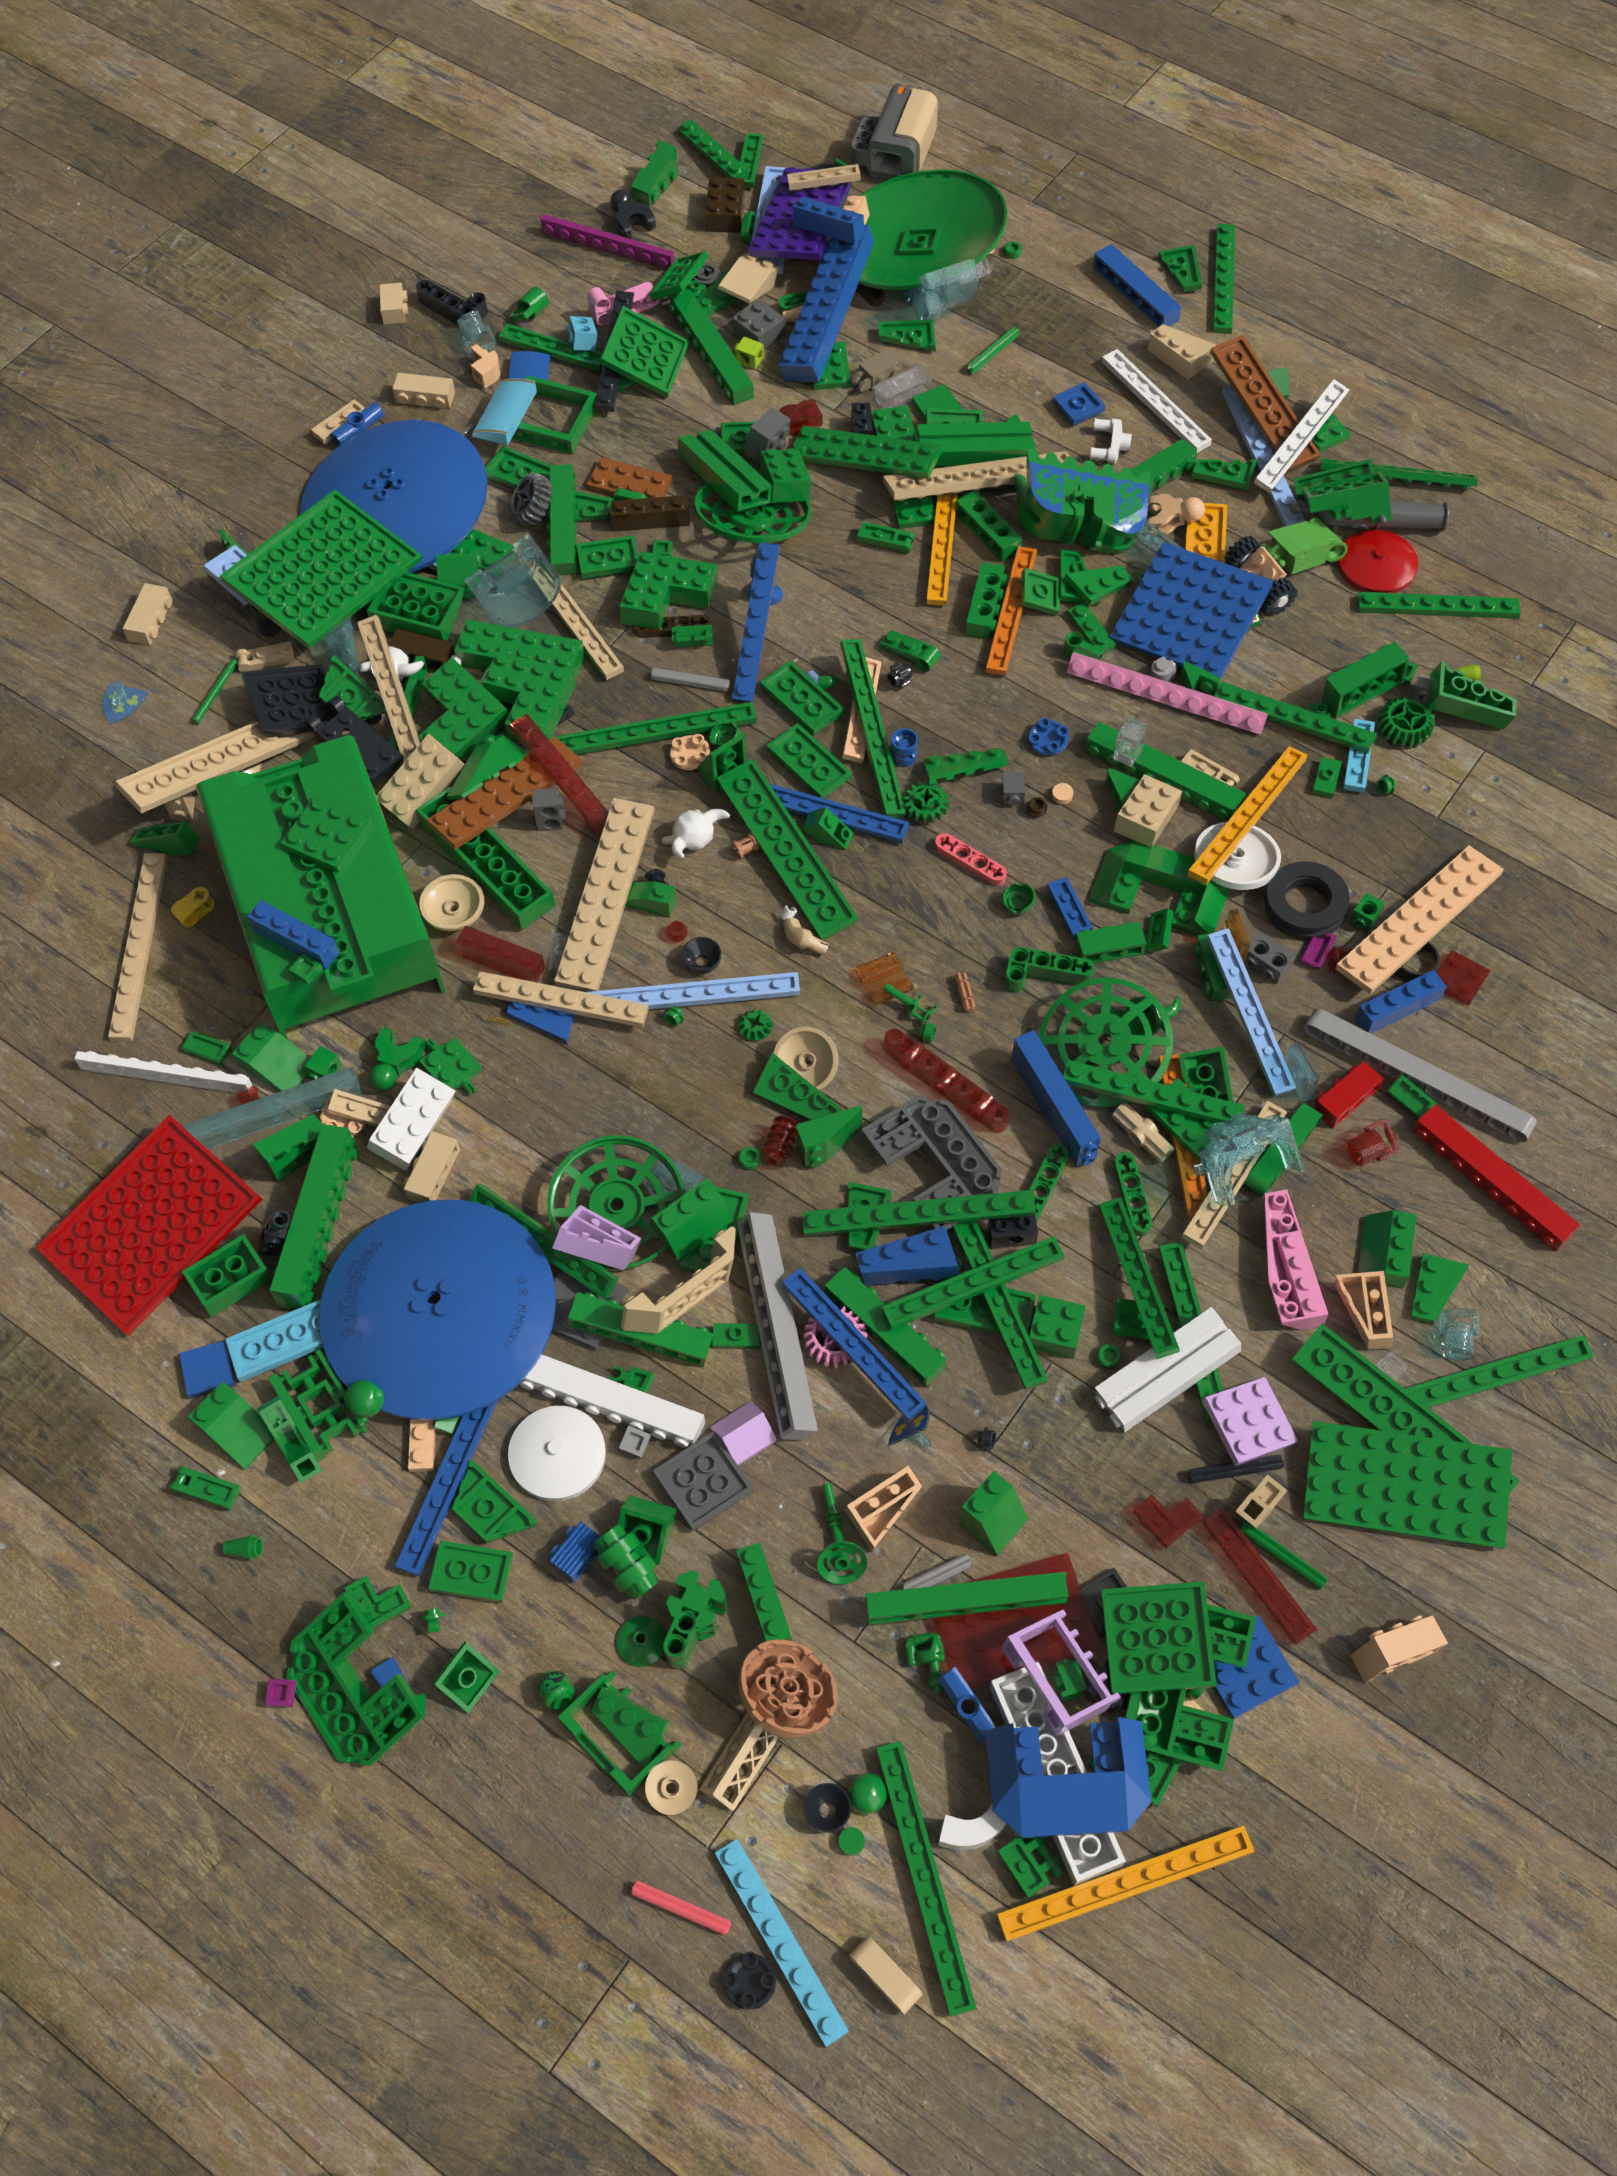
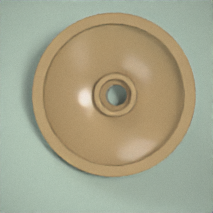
[419,874,484,931]
[774,1027,838,1091]

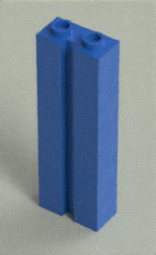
[1011,1030,1101,1167]

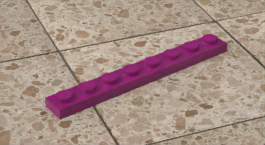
[540,214,674,269]

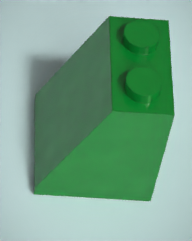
[959,1471,1028,1556]

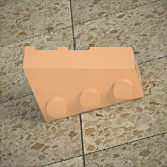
[1335,1271,1393,1350]
[844,1466,922,1552]
[1350,1616,1448,1683]

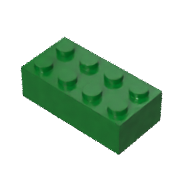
[1322,641,1410,719]

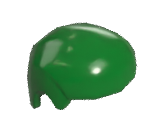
[709,722,740,749]
[1002,882,1035,915]
[344,1379,384,1418]
[846,1773,887,1816]

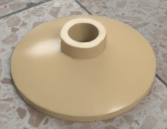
[645,1760,697,1815]

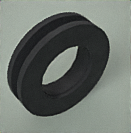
[1264,861,1350,939]

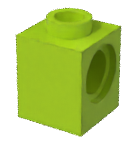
[734,337,764,370]

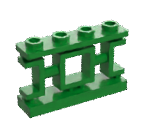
[268,1349,369,1462]

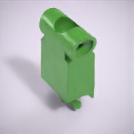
[1261,517,1347,574]

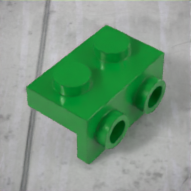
[1113,1298,1164,1340]

